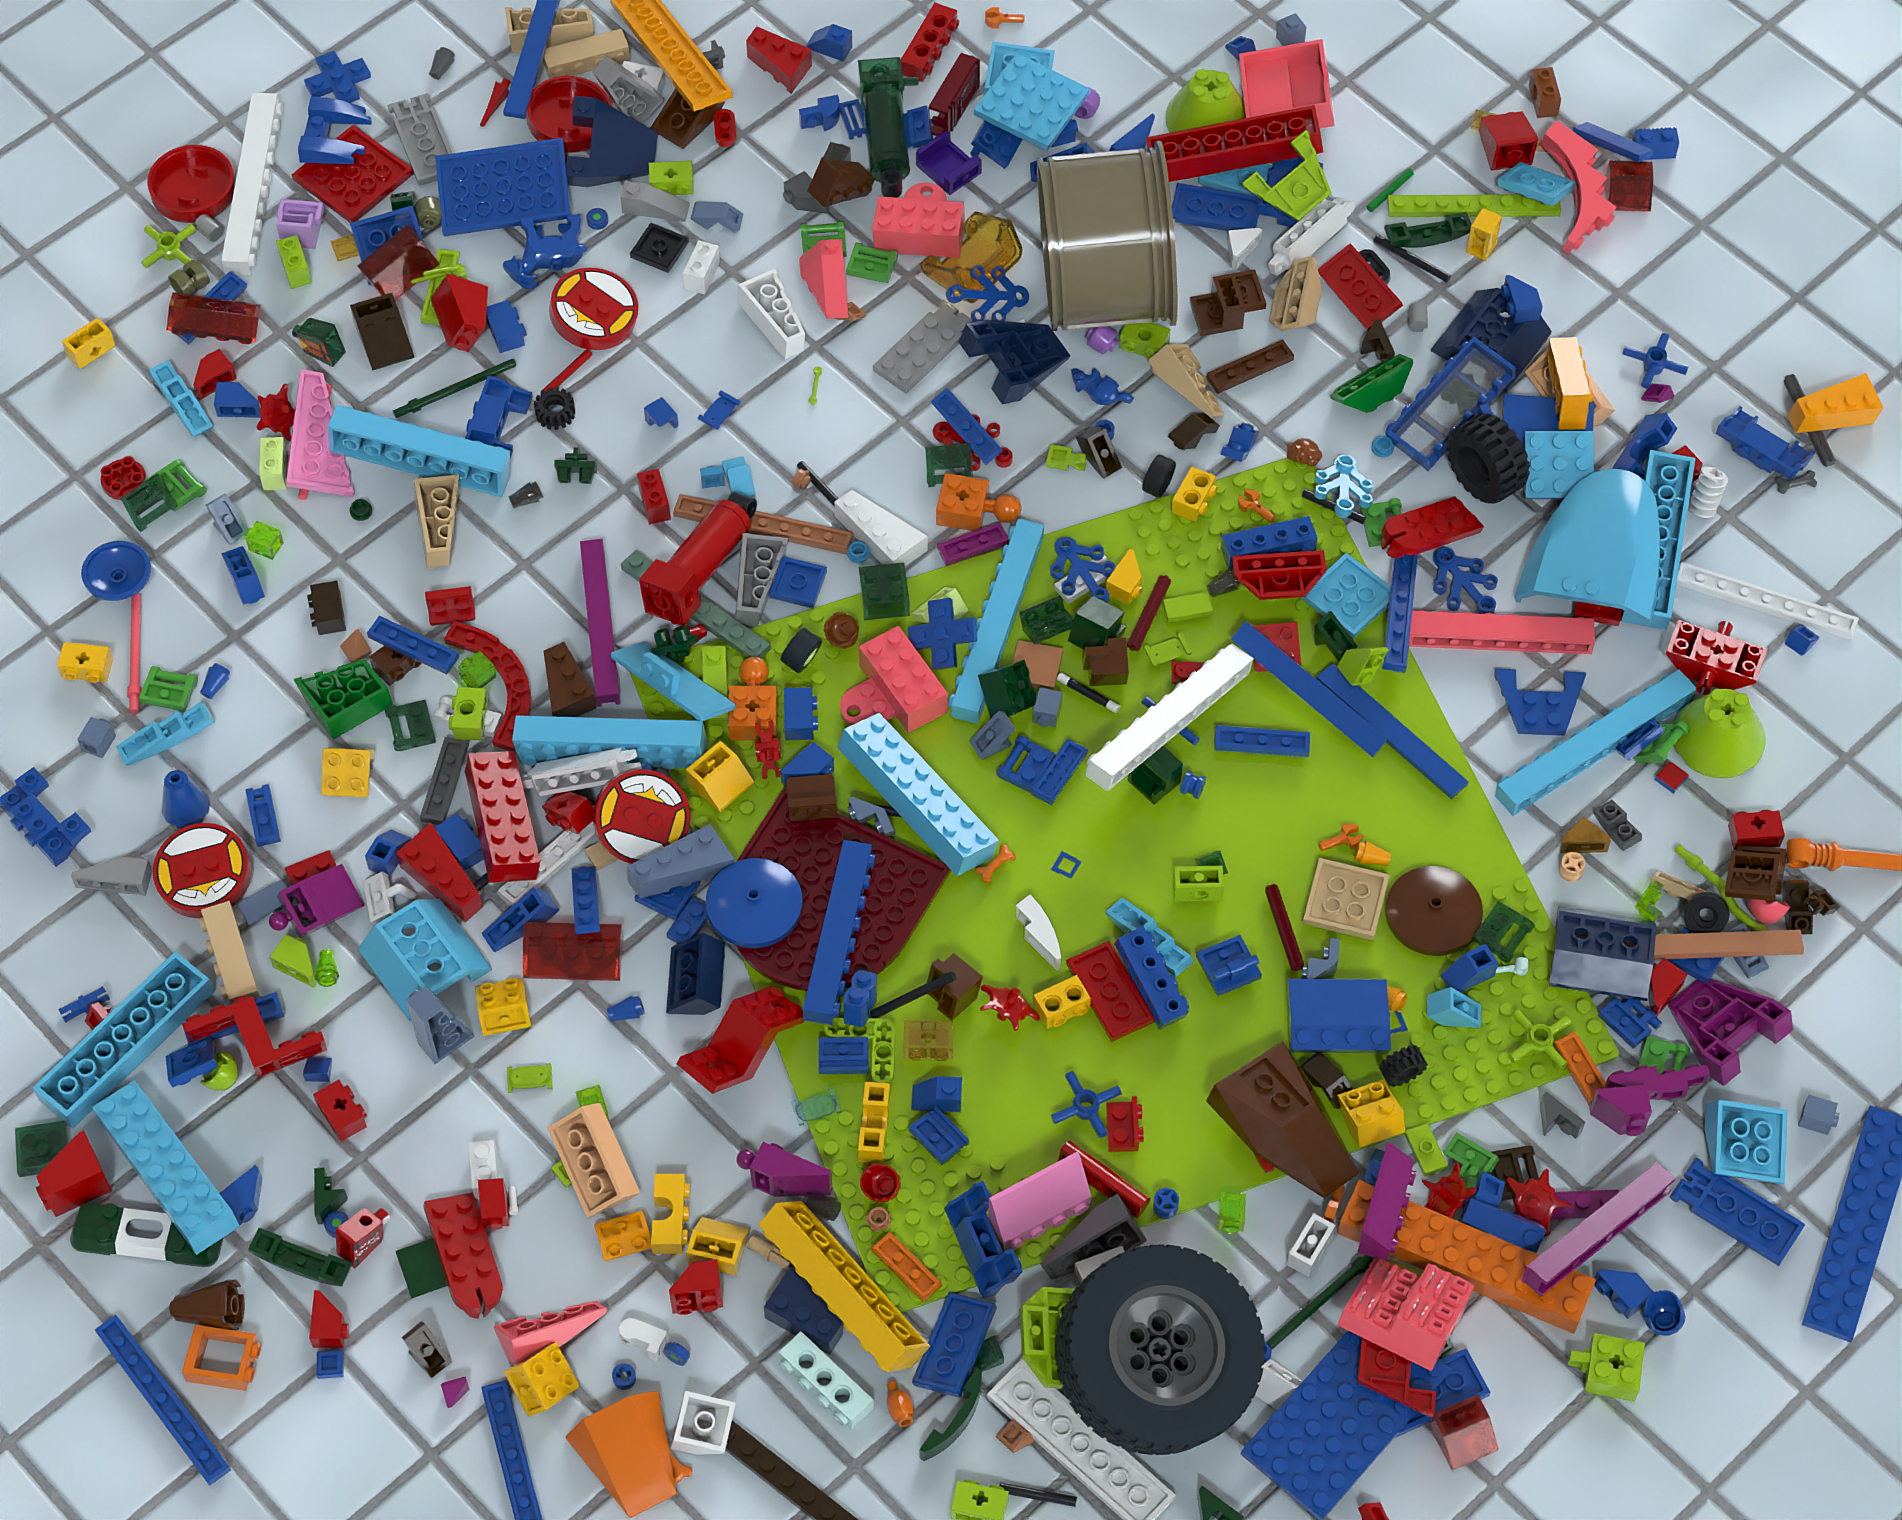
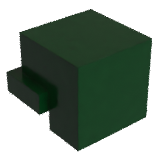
[1068,596,1126,650]
[1128,746,1183,805]

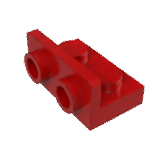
[425,586,476,626]
[1106,1096,1144,1152]

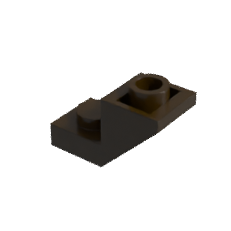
[1168,413,1220,450]
[1782,880,1813,934]
[1300,1051,1353,1109]

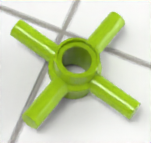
[141,224,196,269]
[1508,1009,1571,1070]

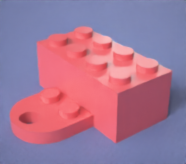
[872,183,965,258]
[840,626,948,733]

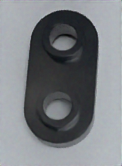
[1359,249,1391,284]

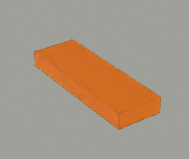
[1553,1031,1606,1107]
[871,1232,942,1303]

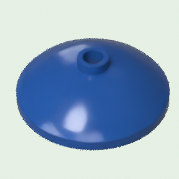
[81,541,151,601]

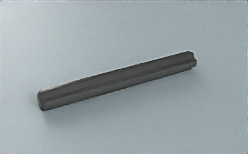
[1784,374,1836,467]

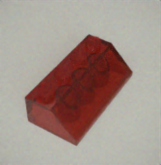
[166,292,261,344]
[523,922,624,981]

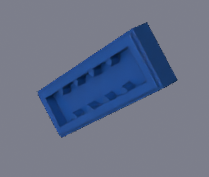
[1031,739,1088,805]

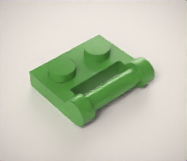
[800,221,847,257]
[846,242,898,283]
[147,459,207,512]
[1360,498,1402,547]
[139,666,198,712]
[1633,721,1689,763]
[1638,1036,1690,1075]

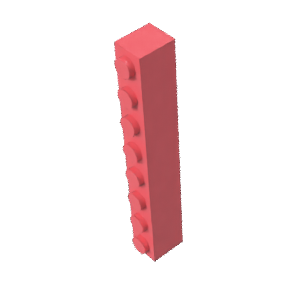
[1409,610,1595,655]

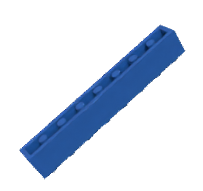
[803,840,876,1025]

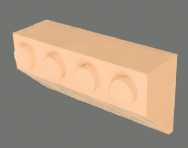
[1525,349,1616,428]
[547,1103,640,1218]

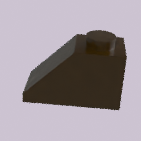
[1076,426,1122,478]

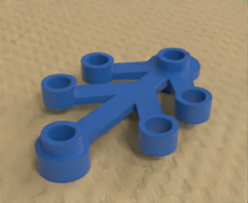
[946,265,1029,322]
[1050,537,1115,603]
[1433,547,1498,614]

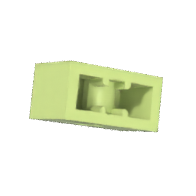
[259,437,287,490]

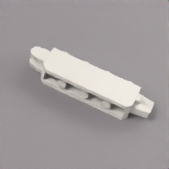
[1268,197,1355,276]
[521,748,642,796]

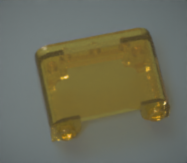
[920,211,1023,303]

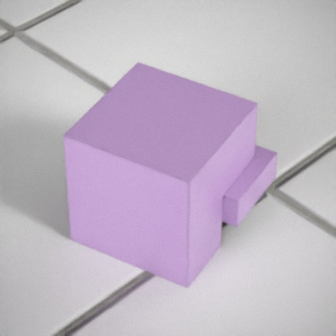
[276,199,324,249]

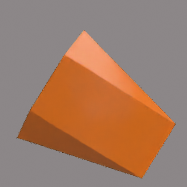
[565,1391,677,1518]

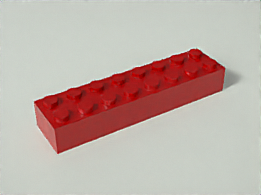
[1146,105,1323,182]

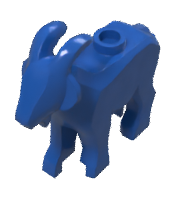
[503,214,587,289]

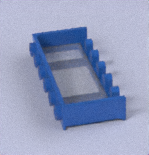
[1386,337,1516,472]

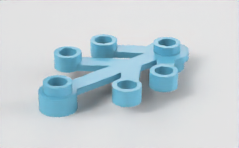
[1314,455,1373,518]

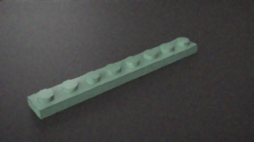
[620,550,771,659]

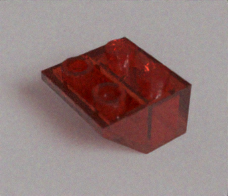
[1605,160,1654,212]
[1428,1394,1499,1470]

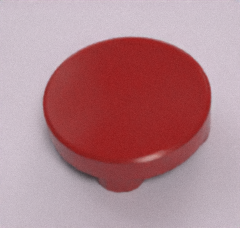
[100,456,147,500]

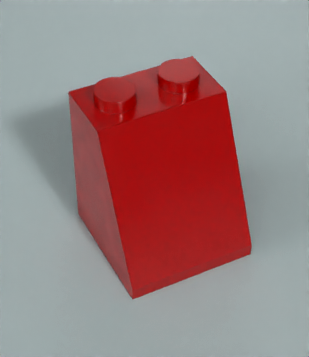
[1479,111,1538,171]
[431,273,488,352]
[35,1130,112,1217]

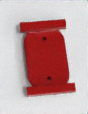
[1172,661,1205,684]

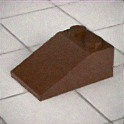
[650,88,725,149]

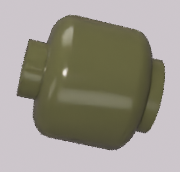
[414,196,443,229]

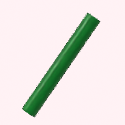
[1366,168,1414,212]

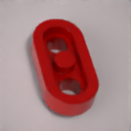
[713,109,737,147]

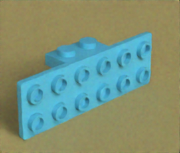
[611,642,736,721]

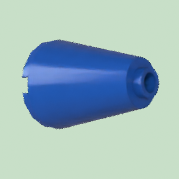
[162,770,209,829]

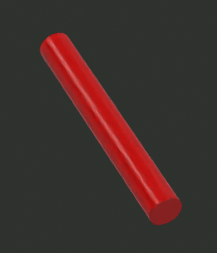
[541,349,592,393]

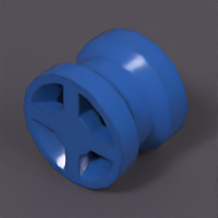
[1180,771,1206,799]
[1153,1188,1179,1219]

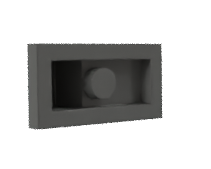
[1540,1092,1586,1139]

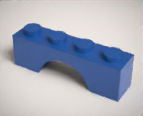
[1612,413,1677,479]

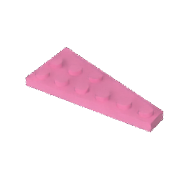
[285,369,354,497]

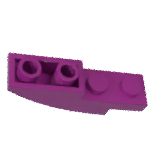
[1605,1064,1710,1100]

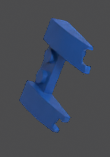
[298,96,372,164]

